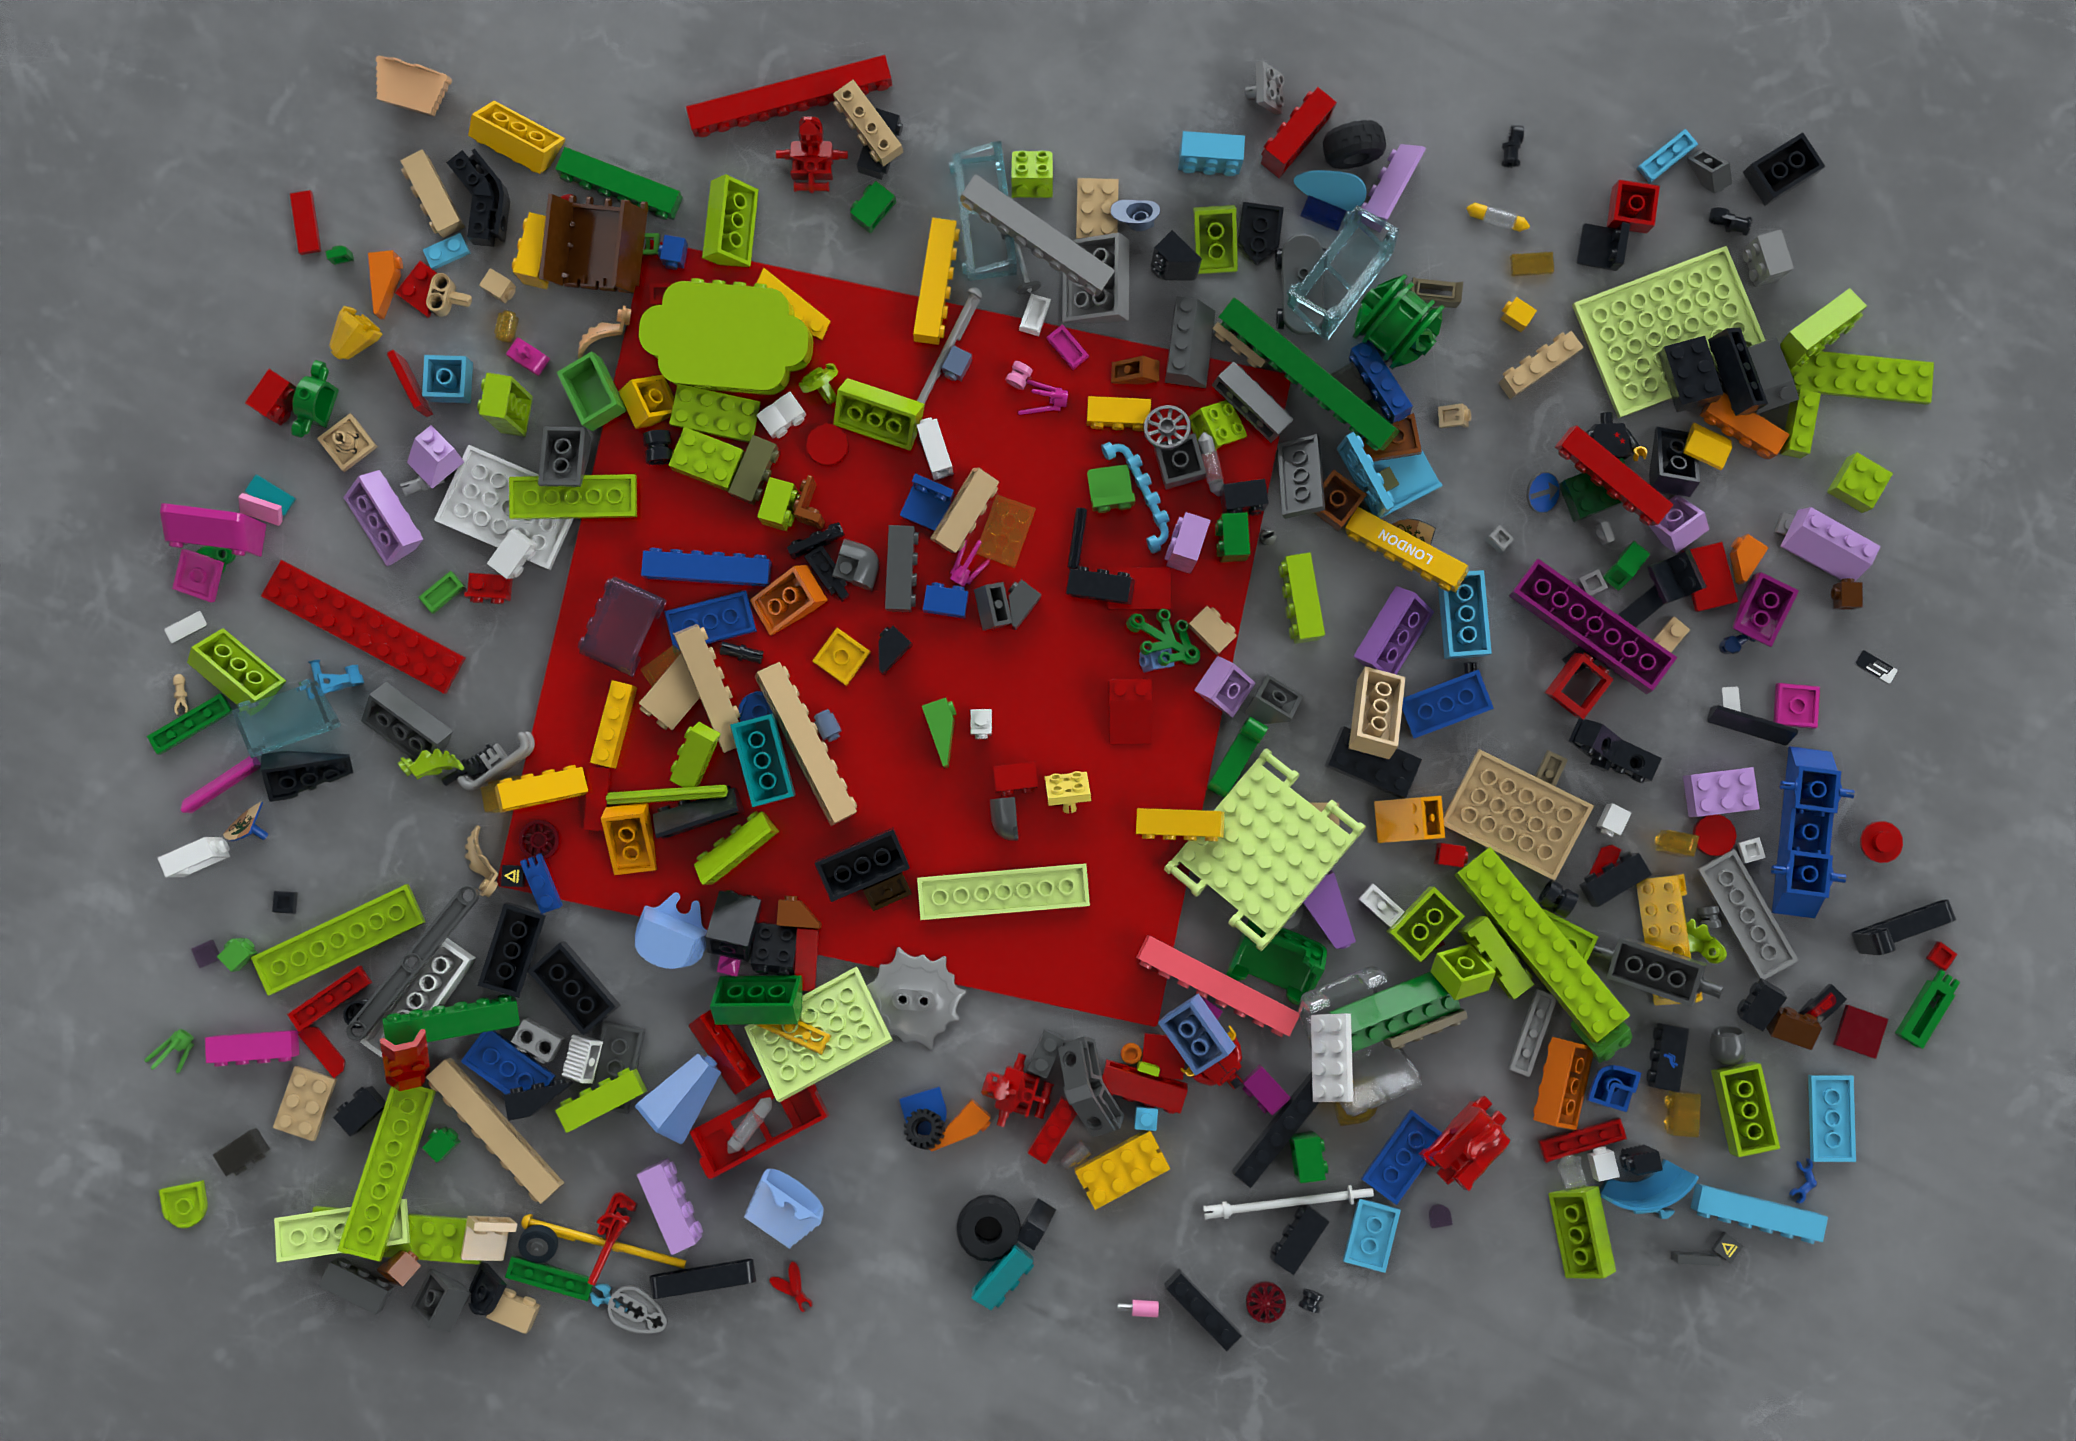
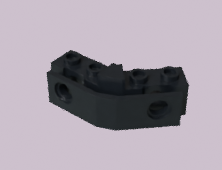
[446,148,510,247]
[1569,718,1662,784]

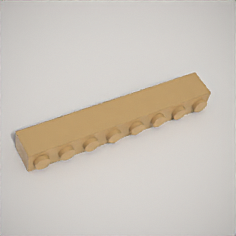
[755,662,857,826]
[426,1058,564,1204]

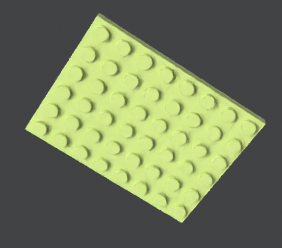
[1572,246,1766,419]

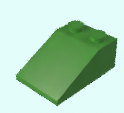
[922,697,957,768]

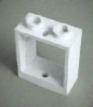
[917,418,954,481]
[158,837,230,877]

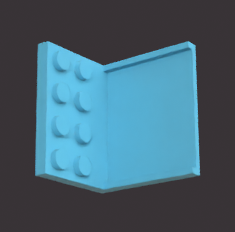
[1337,418,1443,519]

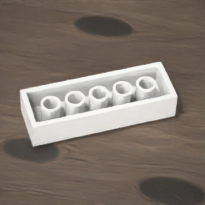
[360,938,477,1057]

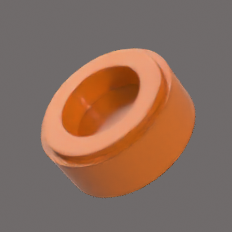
[1121,1043,1142,1065]

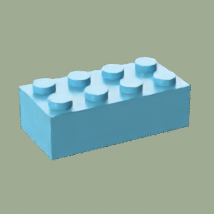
[1438,570,1492,659]

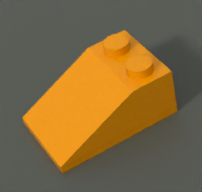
[601,803,657,875]

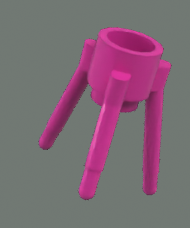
[1018,380,1068,415]
[950,539,990,587]

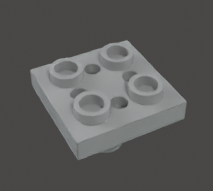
[1245,61,1285,116]

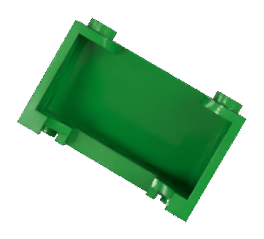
[1226,920,1327,1008]

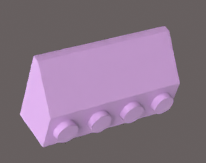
[1358,144,1426,233]
[343,470,423,566]
[1780,507,1881,581]

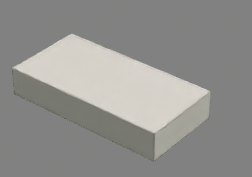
[1019,294,1051,336]

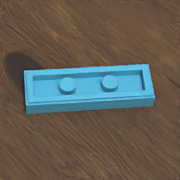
[1636,129,1698,184]

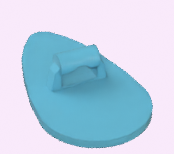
[1294,170,1367,211]

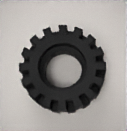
[904,1109,945,1150]

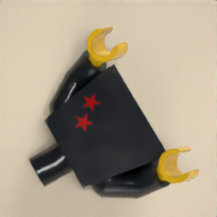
[1586,412,1647,461]

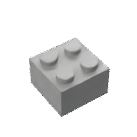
[1743,230,1794,287]

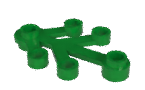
[1126,609,1200,666]

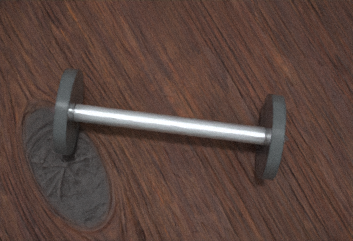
[1001,233,1041,294]

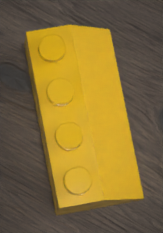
[468,101,565,174]

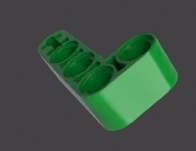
[1207,716,1269,798]

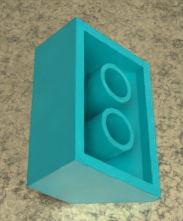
[971,1242,1034,1310]

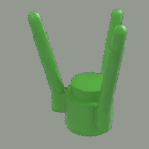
[144,1029,194,1073]

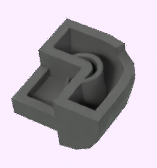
[832,539,880,591]
[990,797,1018,841]

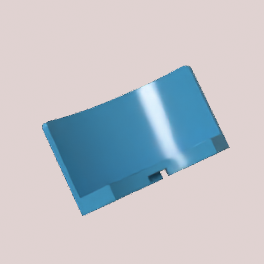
[1600,1159,1699,1211]

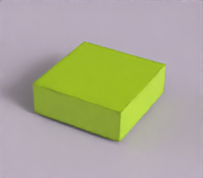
[1137,1061,1160,1077]

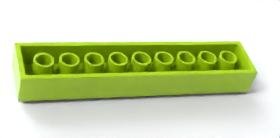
[1454,847,1630,1042]

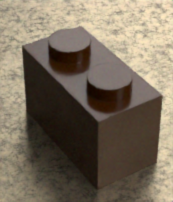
[1766,1007,1822,1050]

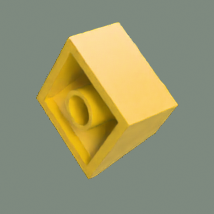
[618,375,675,429]

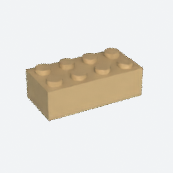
[1349,666,1405,759]

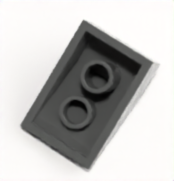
[1748,337,1799,414]
[538,426,591,487]

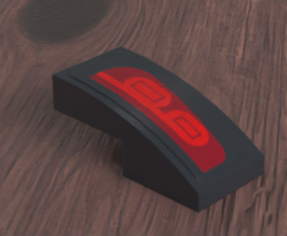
[1797,984,1847,1024]

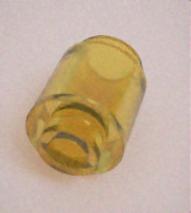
[494,310,519,343]

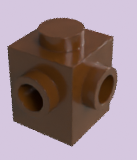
[1831,578,1863,610]

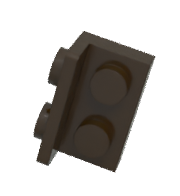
[863,872,912,911]

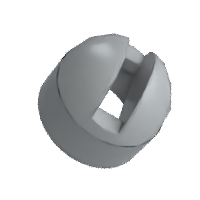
[1260,528,1277,546]

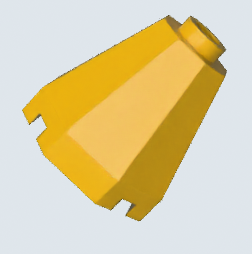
[329,306,382,360]

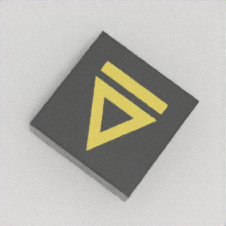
[1711,1232,1743,1263]

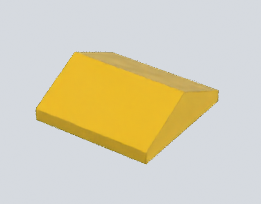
[1683,422,1732,470]

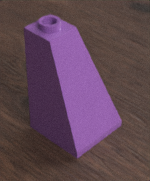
[1303,870,1356,949]

